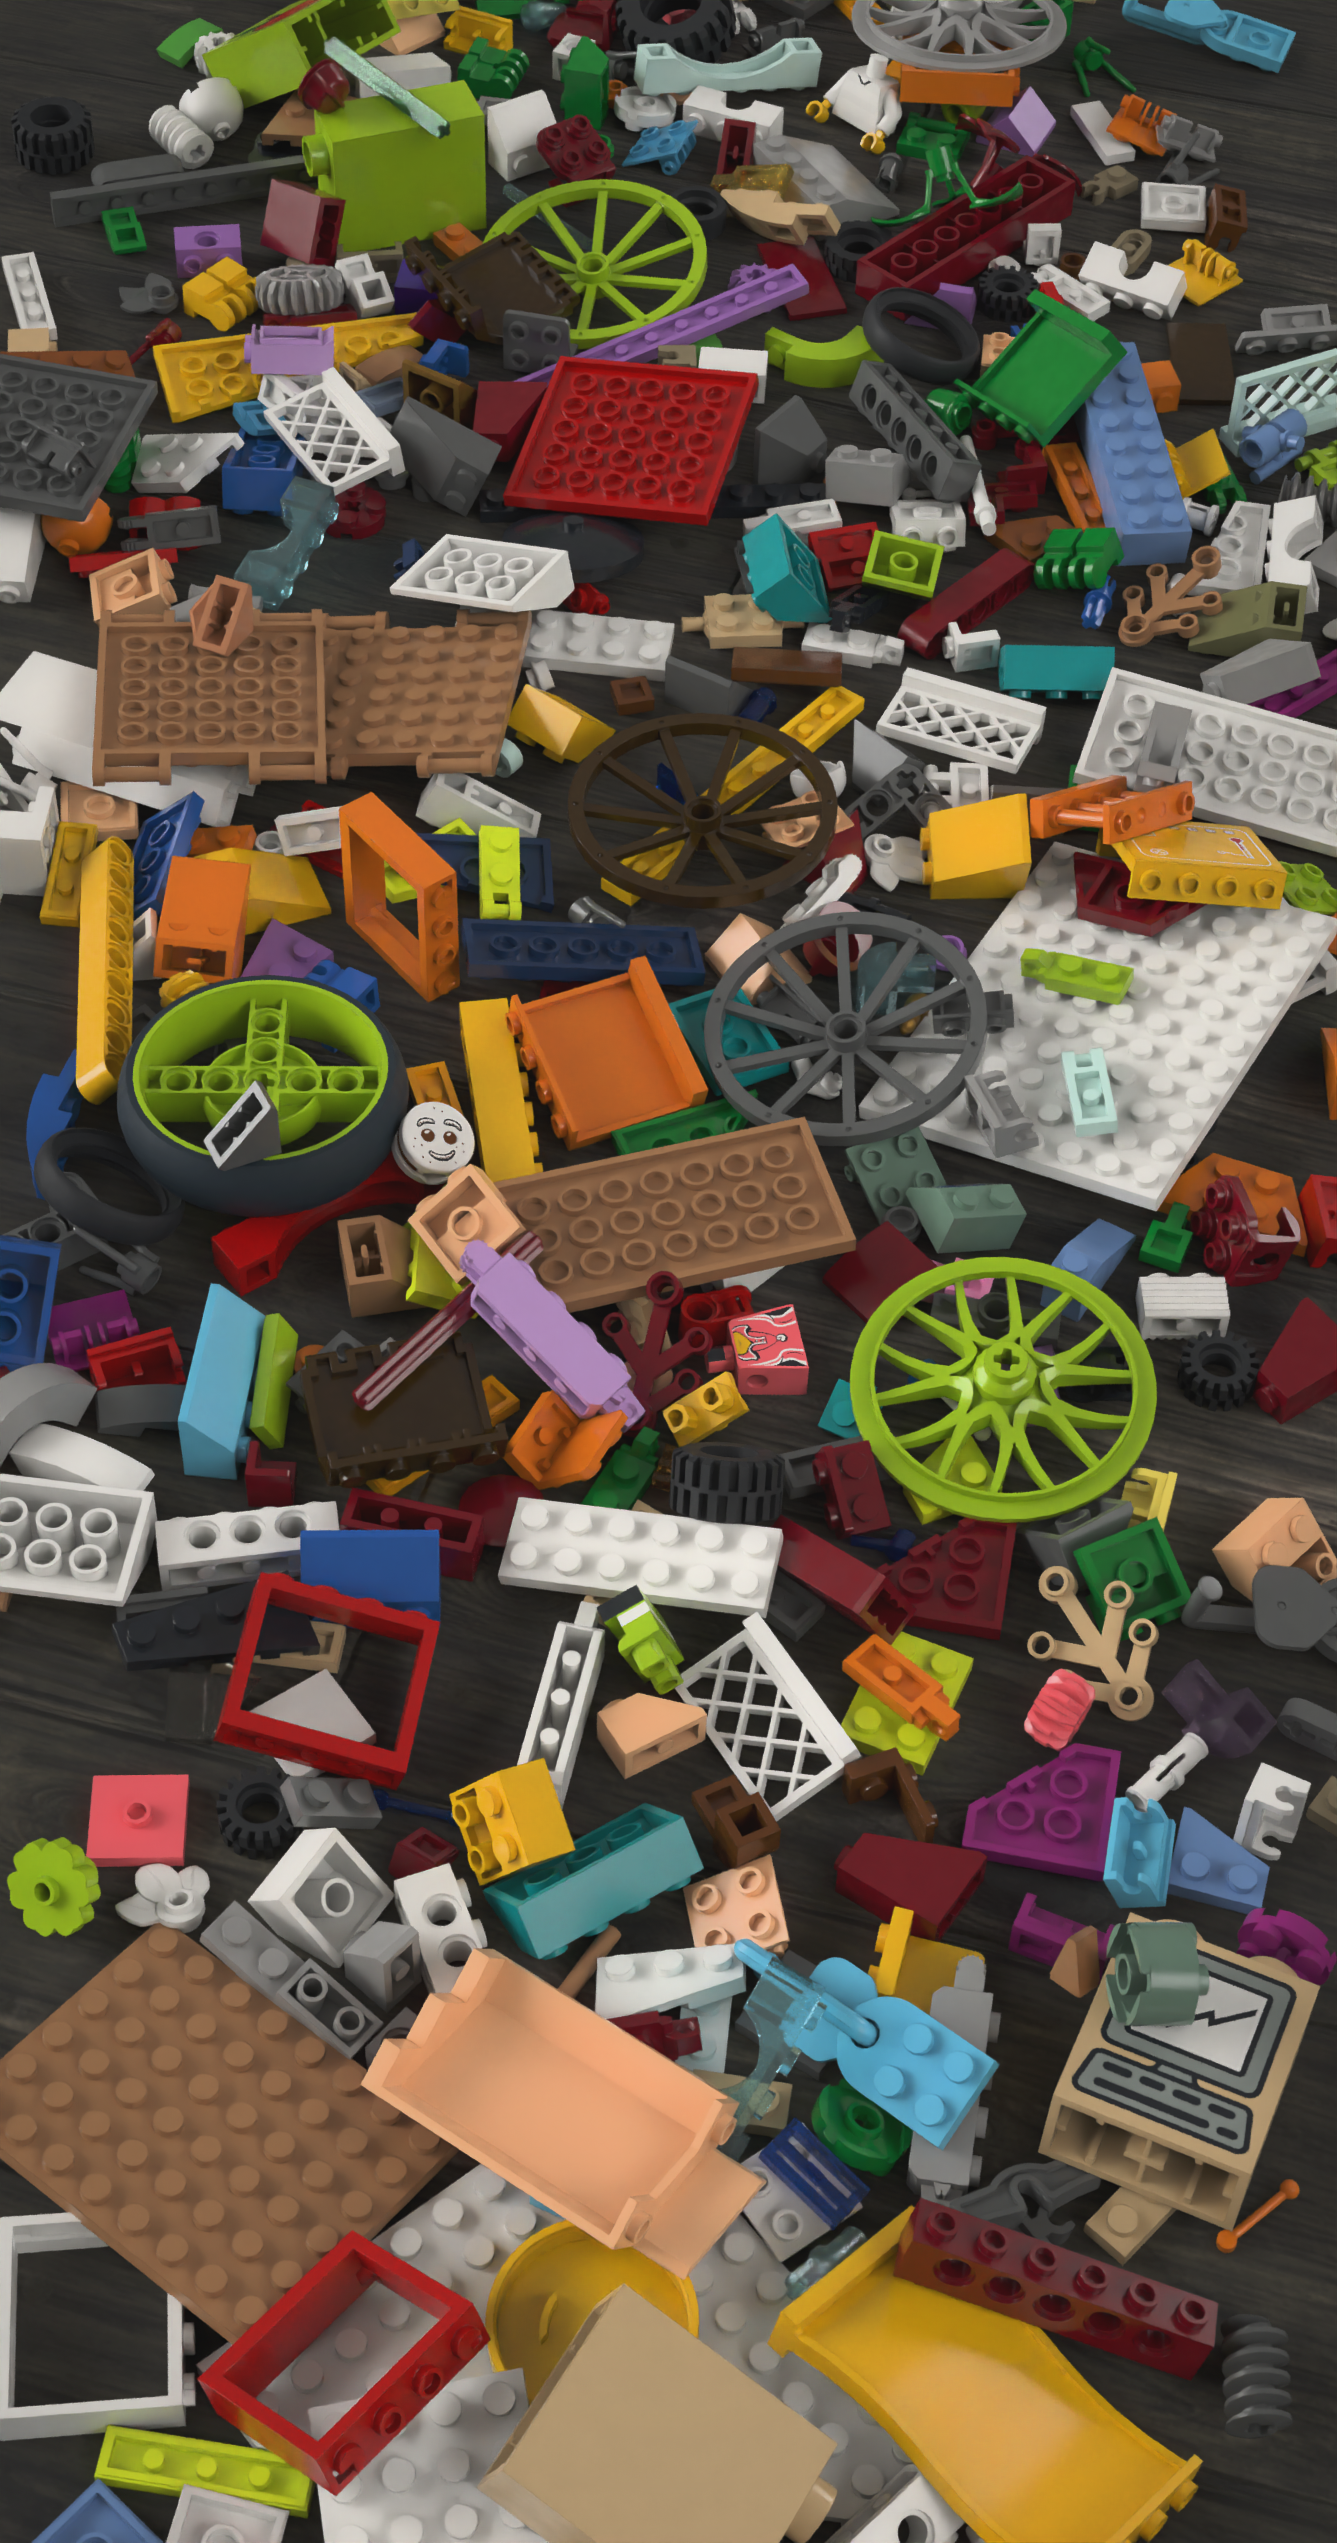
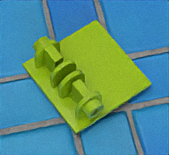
[1279,861,1337,915]

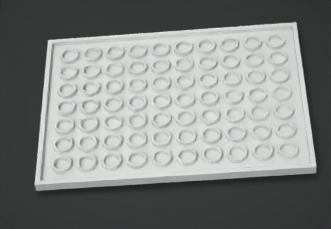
[859,842,1337,1211]

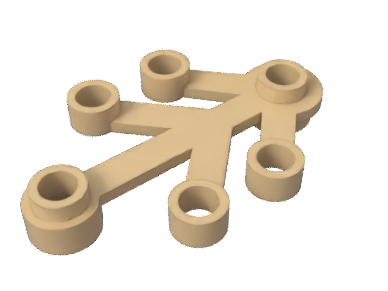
[1027,1566,1159,1722]

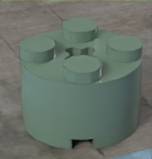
[1106,1922,1210,2026]

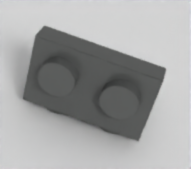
[503,309,578,373]

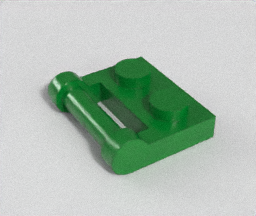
[896,111,971,162]

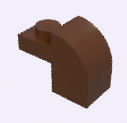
[691,1774,781,1869]

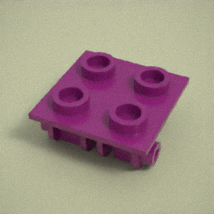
[48,1289,140,1372]

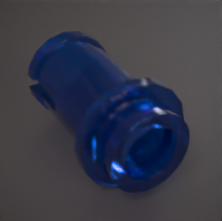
[738,687,777,723]

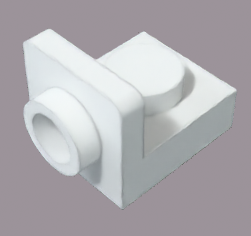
[1023,223,1062,266]
[942,622,1000,672]

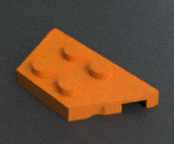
[1157,1153,1308,1257]

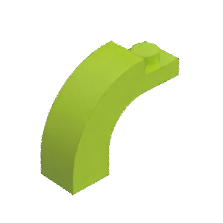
[764,325,884,388]

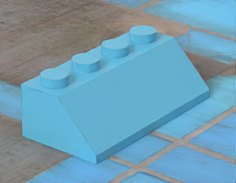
[177,1283,265,1480]

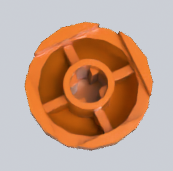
[40,498,113,557]

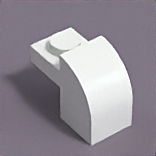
[335,253,395,320]

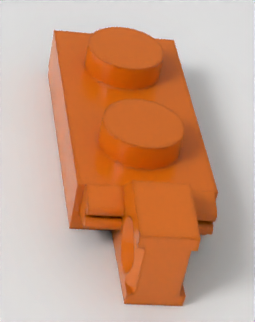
[842,1634,961,1742]

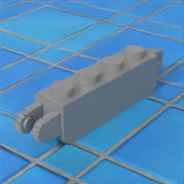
[906,1954,1001,2207]

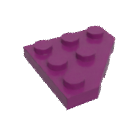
[961,1743,1121,1882]

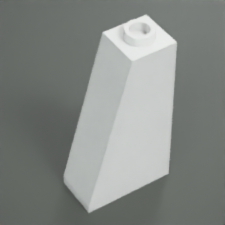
[341,52,452,98]
[0,507,46,604]

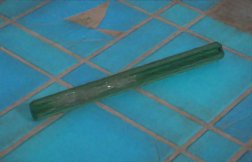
[323,37,451,139]

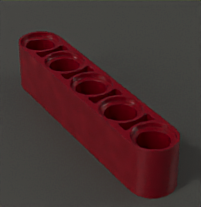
[897,548,1035,660]

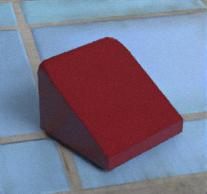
[388,1827,460,1879]

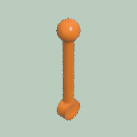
[1216,2179,1300,2253]

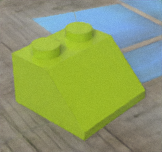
[862,530,945,601]

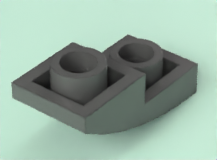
[95,1384,186,1437]

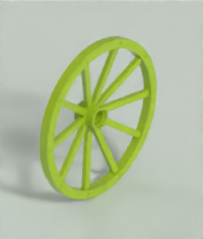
[483,179,707,349]

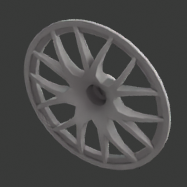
[852,0,1067,73]

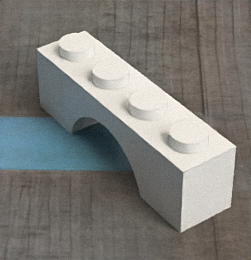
[1265,495,1324,614]

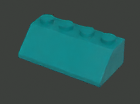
[482,1803,704,1960]

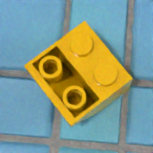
[449,1758,575,1886]

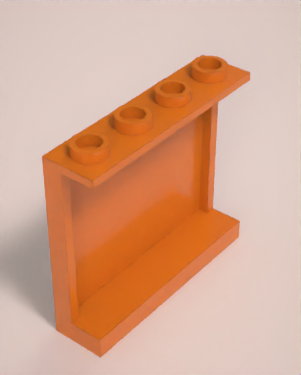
[505,955,708,1151]

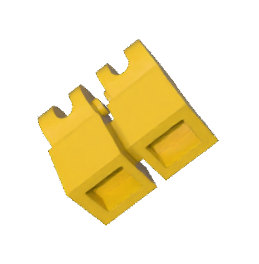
[183,257,259,332]

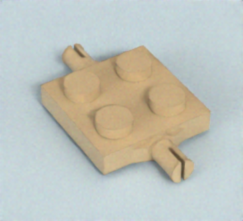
[681,593,804,649]

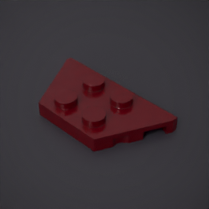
[1073,851,1207,937]

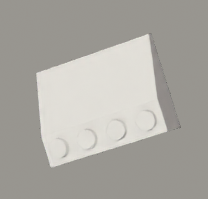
[390,534,575,612]
[0,1474,157,1607]

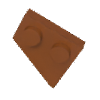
[983,515,1076,564]

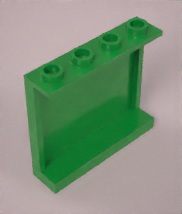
[954,289,1128,447]

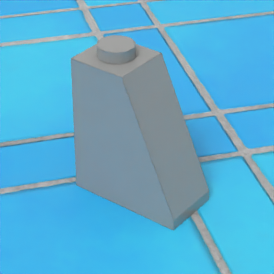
[1200,639,1321,704]

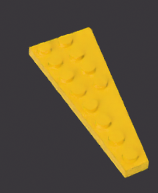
[153,313,424,423]

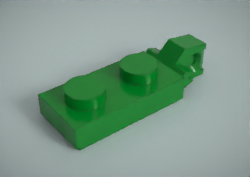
[581,1426,660,1510]

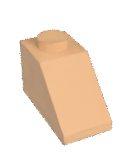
[597,1693,707,1779]

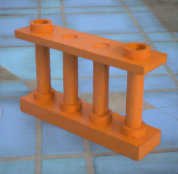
[1030,775,1195,845]

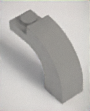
[1133,701,1192,792]
[0,1363,98,1467]

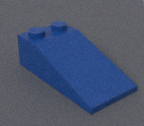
[222,427,308,516]

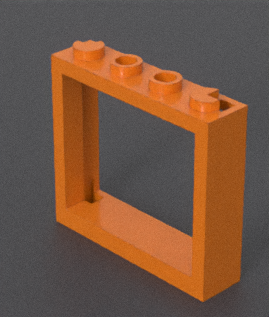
[900,33,1020,107]
[339,792,460,1003]

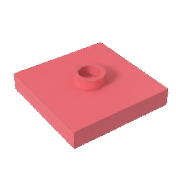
[86,1775,190,1867]

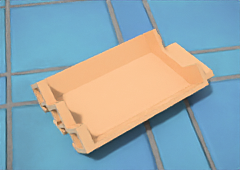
[361,1948,767,2280]

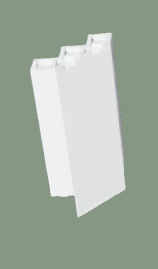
[0,651,256,827]

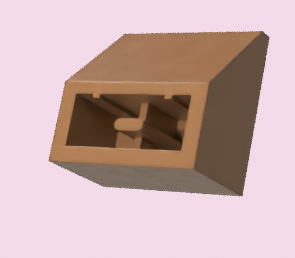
[337,1215,428,1318]

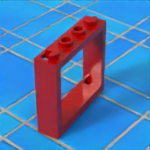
[214,1572,440,1790]
[198,2230,491,2496]

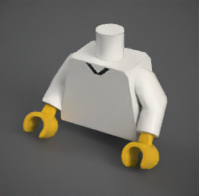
[806,53,902,154]

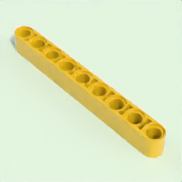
[76,836,134,1105]

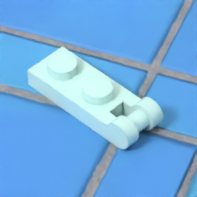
[1061,1047,1118,1137]

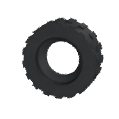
[824,220,895,284]

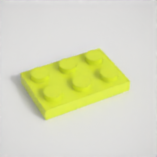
[840,1631,974,1776]

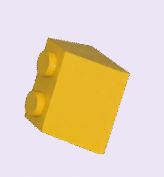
[508,684,616,763]

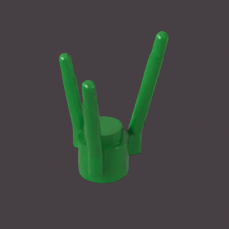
[1072,37,1136,97]

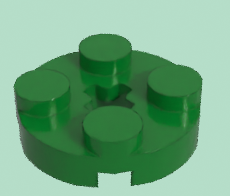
[811,2078,913,2176]

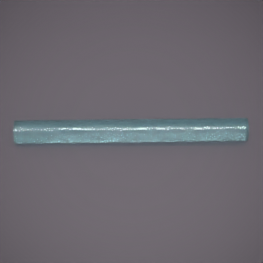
[503,183,593,252]

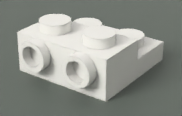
[889,500,966,552]

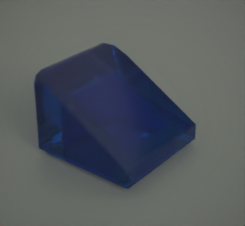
[657,762,699,805]

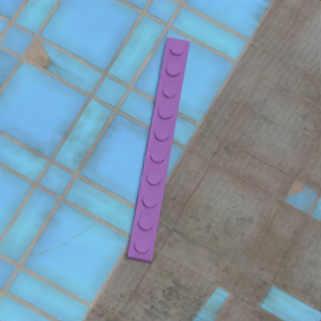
[513,264,809,387]

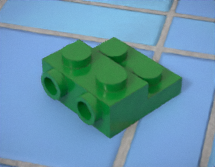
[1073,1517,1191,1642]

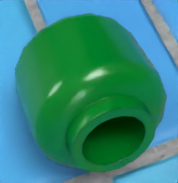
[924,388,972,436]

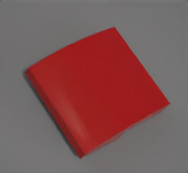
[808,522,879,592]

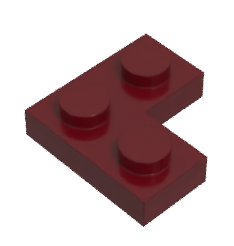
[967,480,1038,528]

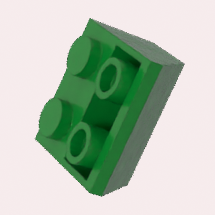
[560,36,609,130]

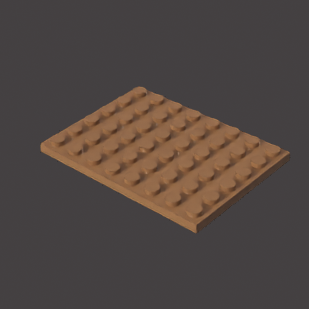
[0,1918,459,2345]

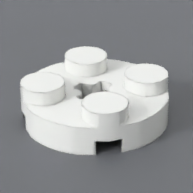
[614,86,677,131]

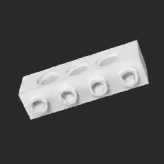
[155,1501,339,1591]
[394,1863,488,1993]
[825,2464,965,2543]

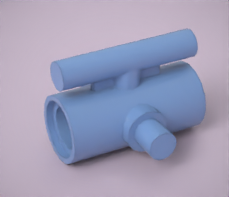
[1239,409,1307,484]

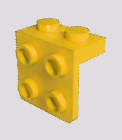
[868,1906,985,2015]

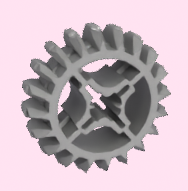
[255,264,345,316]

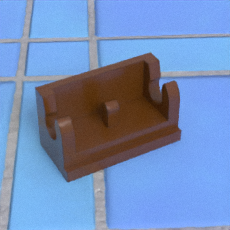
[1204,184,1248,253]

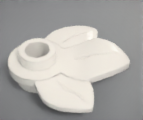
[863,834,927,892]
[115,1863,210,1933]

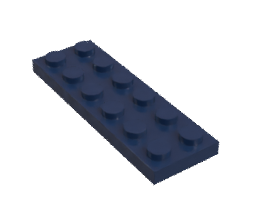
[461,918,706,987]

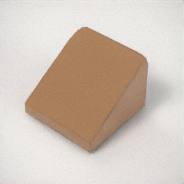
[1050,1925,1100,1998]

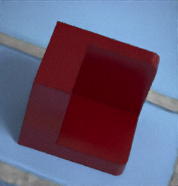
[996,445,1048,495]
[245,1441,298,1508]

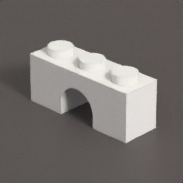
[683,85,784,142]
[1078,241,1187,321]

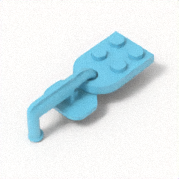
[1122,0,1296,73]
[734,1939,1000,2151]

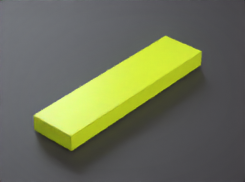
[94,2425,316,2518]

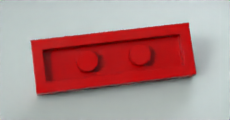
[69,547,178,578]

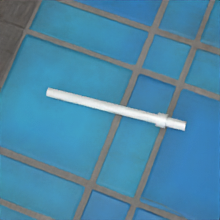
[959,435,997,536]

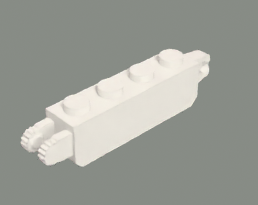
[517,1601,605,1809]

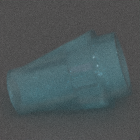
[520,0,566,32]

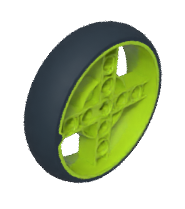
[117,975,409,1217]

